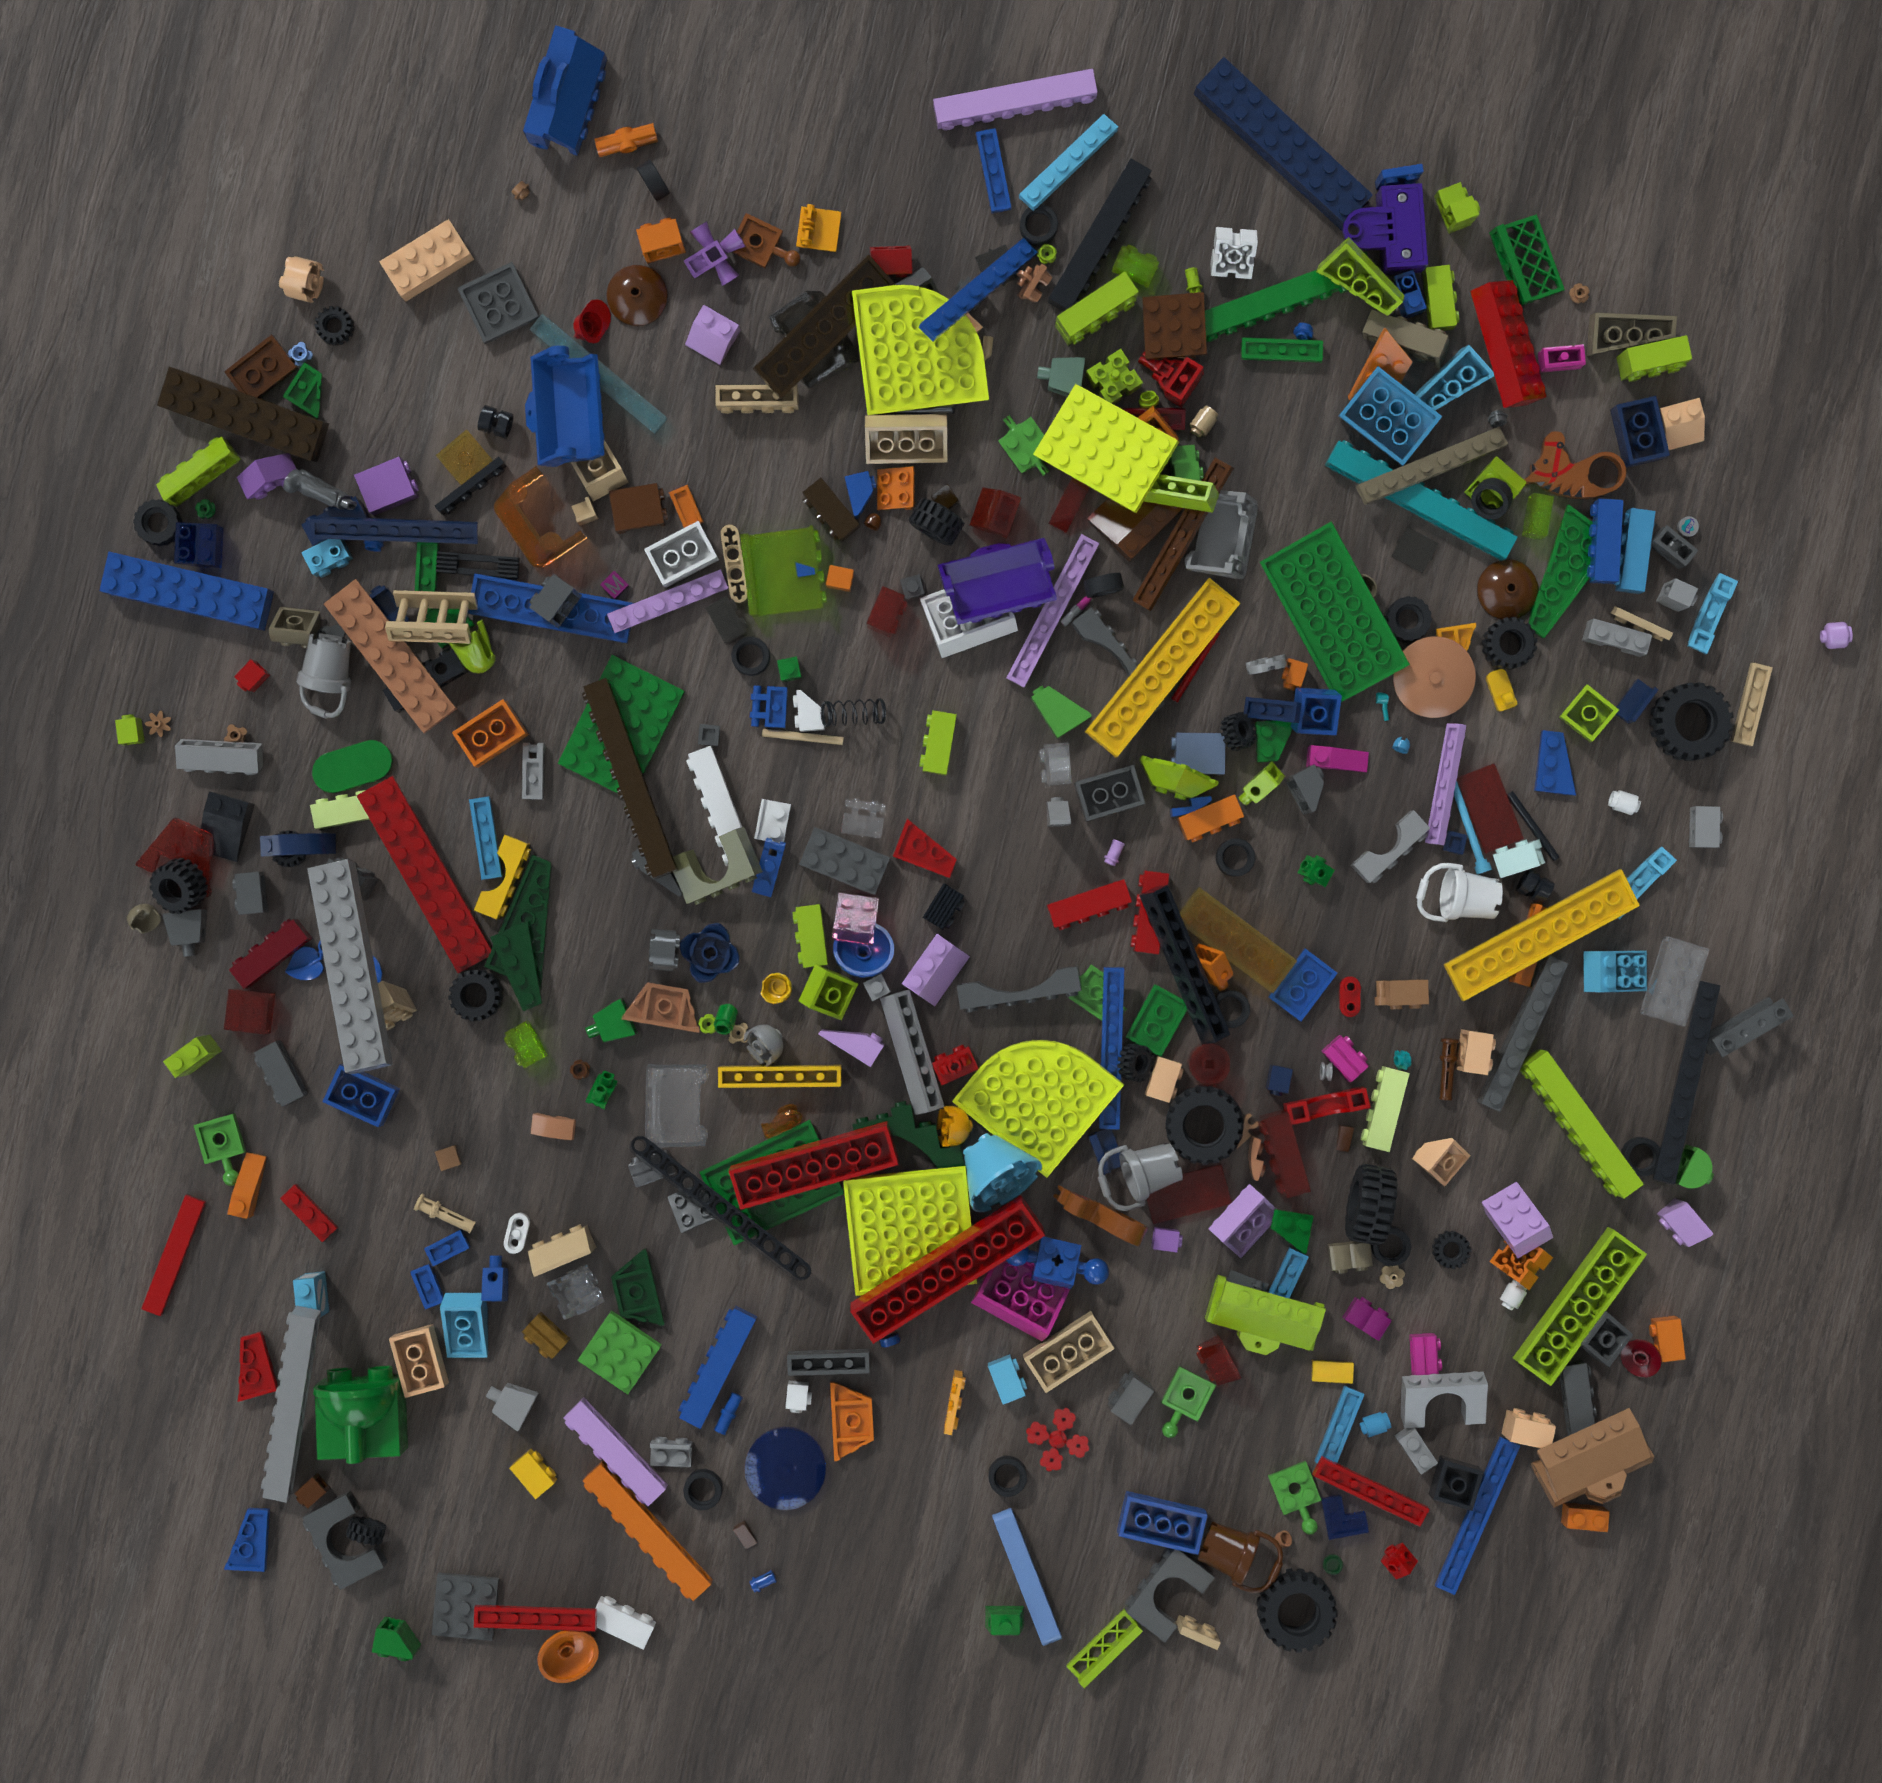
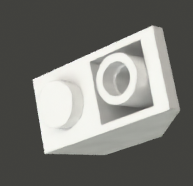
[793,690,825,732]

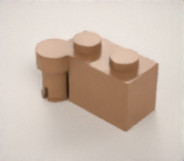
[1374,979,1429,1009]

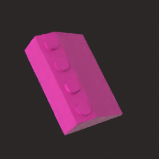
[971,1261,1070,1341]

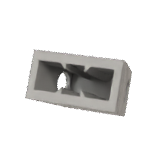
[486,1383,539,1431]

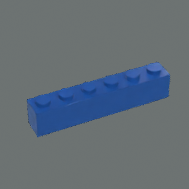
[678,1306,757,1429]

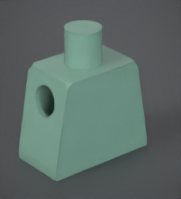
[1037,357,1085,397]

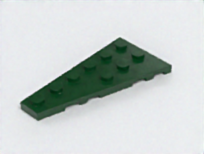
[484,854,552,990]

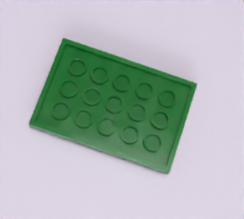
[557,655,685,793]
[699,1119,844,1246]

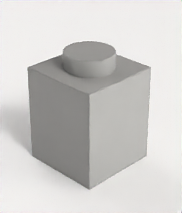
[863,973,891,1001]

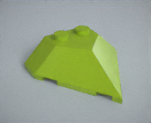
[1139,756,1219,801]

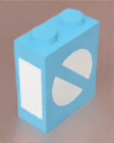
[293,1271,329,1318]

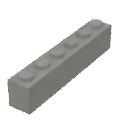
[880,990,944,1115]

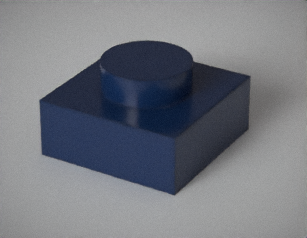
[1442,830,1468,855]

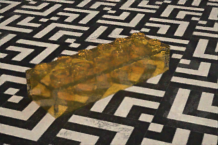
[1179,887,1297,993]

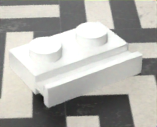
[754,799,791,843]

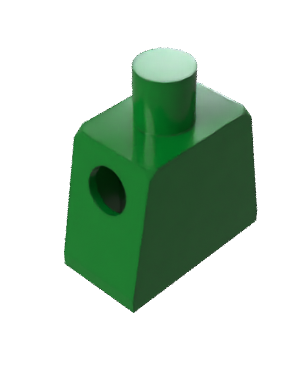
[585,998,638,1042]
[985,1606,1024,1635]

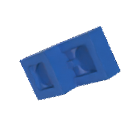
[1170,796,1212,817]

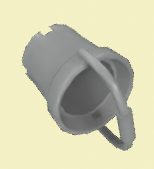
[296,634,351,719]
[1098,1142,1183,1211]

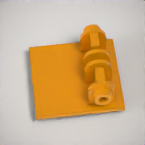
[796,204,841,252]

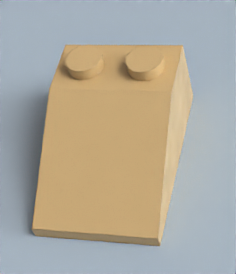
[571,440,629,502]

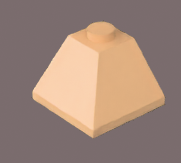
[1412,1138,1471,1187]

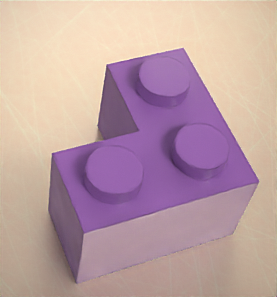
[237,453,296,500]

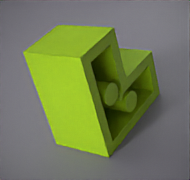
[1434,182,1480,234]

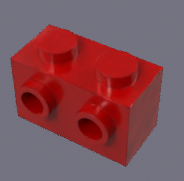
[870,246,912,277]

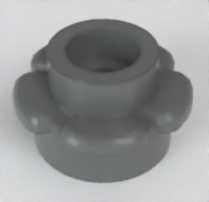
[1488,410,1508,428]

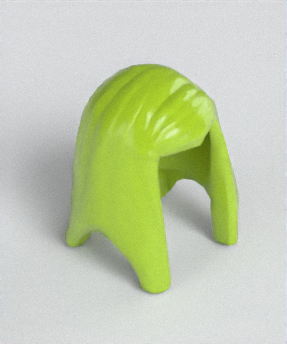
[449,620,496,674]

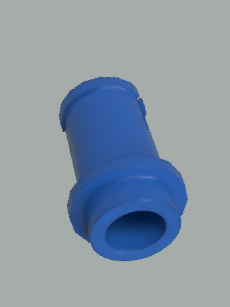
[749,1570,777,1592]

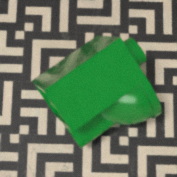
[313,1366,408,1464]

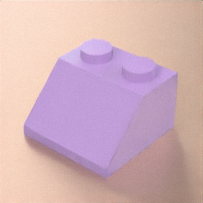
[685,305,741,365]
[1657,1198,1713,1247]

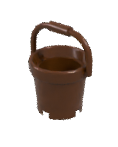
[1197,1521,1283,1593]

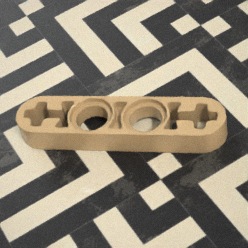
[721,525,749,604]

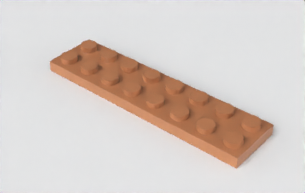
[324,579,457,734]

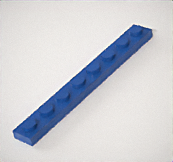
[919,238,1038,342]
[1099,967,1124,1129]
[1435,1436,1520,1595]

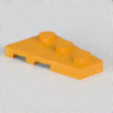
[944,1370,966,1435]

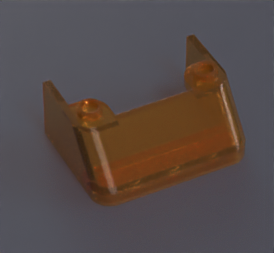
[494,466,587,568]

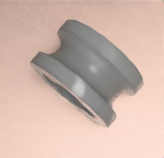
[1320,1062,1333,1081]

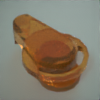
[761,1104,802,1139]

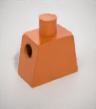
[1195,944,1233,991]

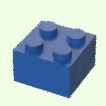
[1291,688,1342,735]

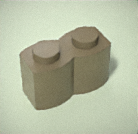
[1327,1241,1373,1274]

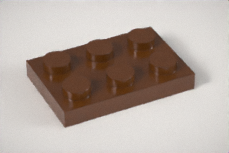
[224,335,298,398]

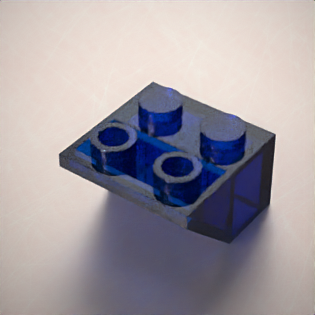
[174,522,224,568]

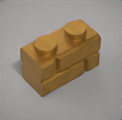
[522,1311,571,1359]

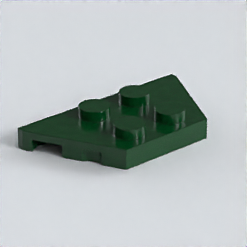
[611,1248,665,1326]

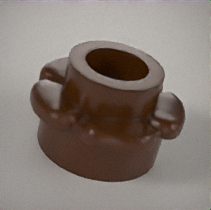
[570,1060,590,1080]

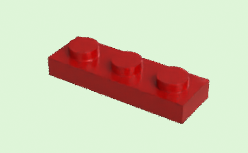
[280,1184,339,1242]

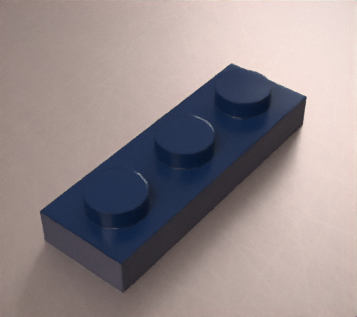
[1244,697,1302,723]

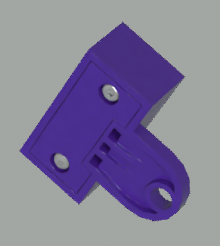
[1342,183,1428,275]

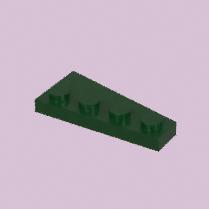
[490,921,543,1012]

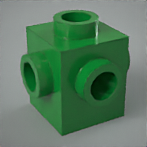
[1297,855,1335,887]

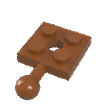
[731,213,800,269]

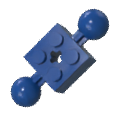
[1006,1237,1109,1289]

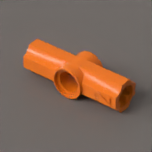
[594,123,658,157]

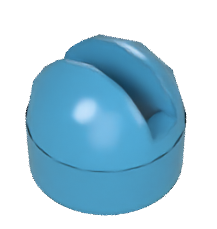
[1392,737,1410,754]

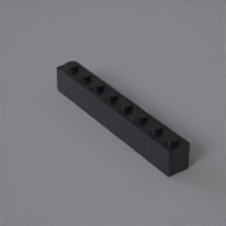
[1048,158,1153,312]

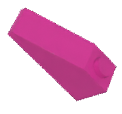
[1306,745,1369,772]

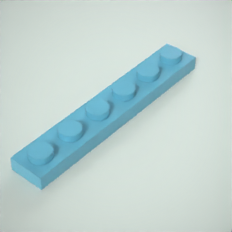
[1019,114,1118,211]

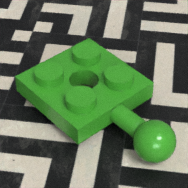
[194,1113,246,1186]
[1161,1366,1216,1438]
[1268,1461,1321,1535]

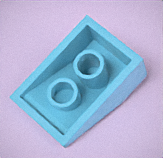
[440,1293,488,1358]

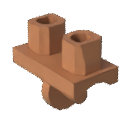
[1016,264,1052,302]

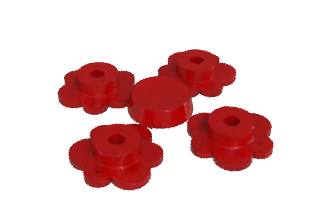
[1026,1408,1089,1472]

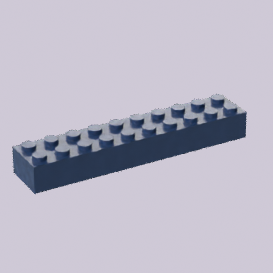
[1194,57,1373,231]

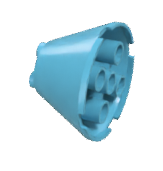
[963,1133,1042,1212]

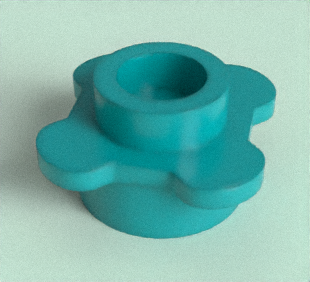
[1394,1050,1411,1070]

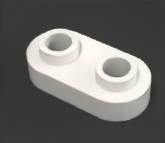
[504,1213,530,1254]

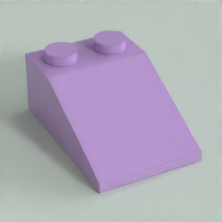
[819,1029,884,1067]

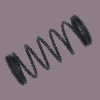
[821,698,886,727]

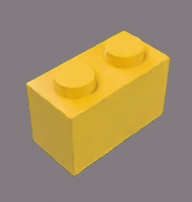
[509,1448,557,1500]

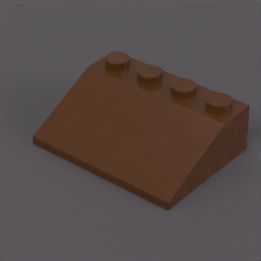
[1087,498,1184,562]

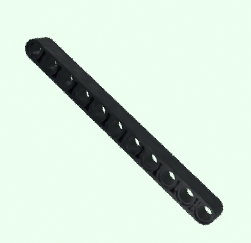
[629,1136,811,1281]

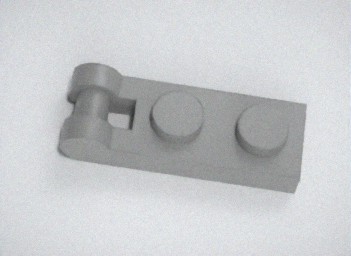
[522,742,545,800]

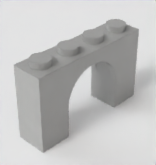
[1400,1371,1488,1428]

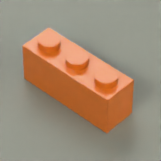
[1177,794,1244,843]

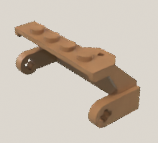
[1531,1408,1654,1508]

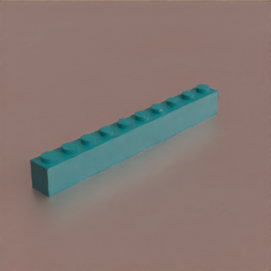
[1324,440,1518,560]

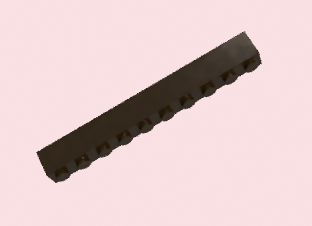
[582,678,678,879]

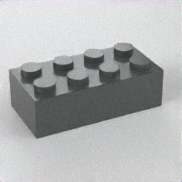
[799,827,890,895]

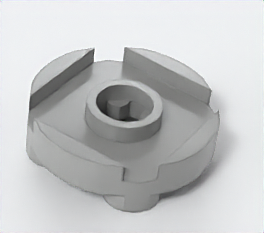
[1246,654,1287,675]

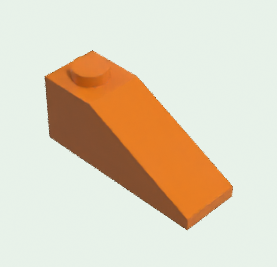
[227,1152,267,1219]

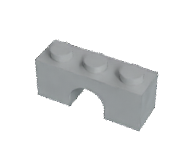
[1582,618,1652,657]

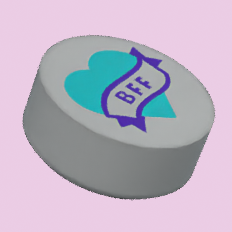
[1677,516,1699,538]

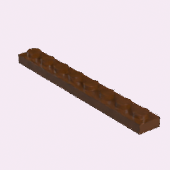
[1133,458,1234,611]

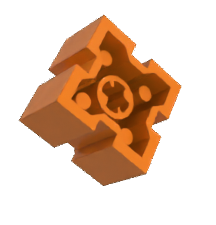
[1489,1241,1553,1290]

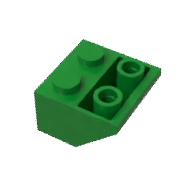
[372,1617,421,1661]

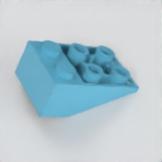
[1583,951,1647,992]

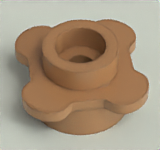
[224,724,247,742]

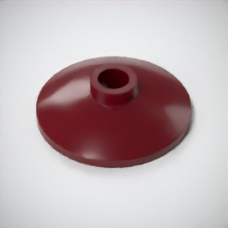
[1621,1339,1662,1377]

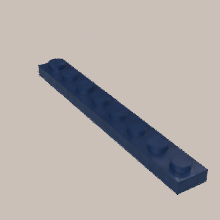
[310,516,478,544]

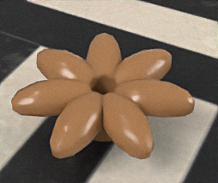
[145,711,171,737]

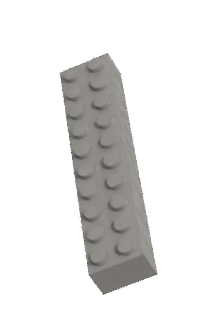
[307,859,393,1074]

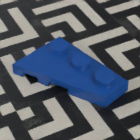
[1534,730,1576,796]
[224,1508,270,1572]

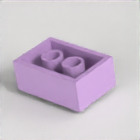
[1482,1182,1553,1258]

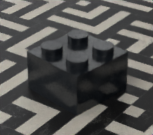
[1429,1455,1484,1511]

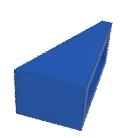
[795,562,823,579]

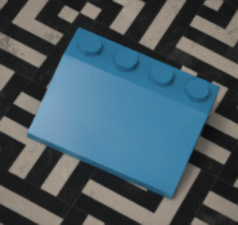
[1338,366,1442,466]

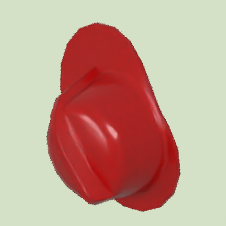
[573,299,611,344]

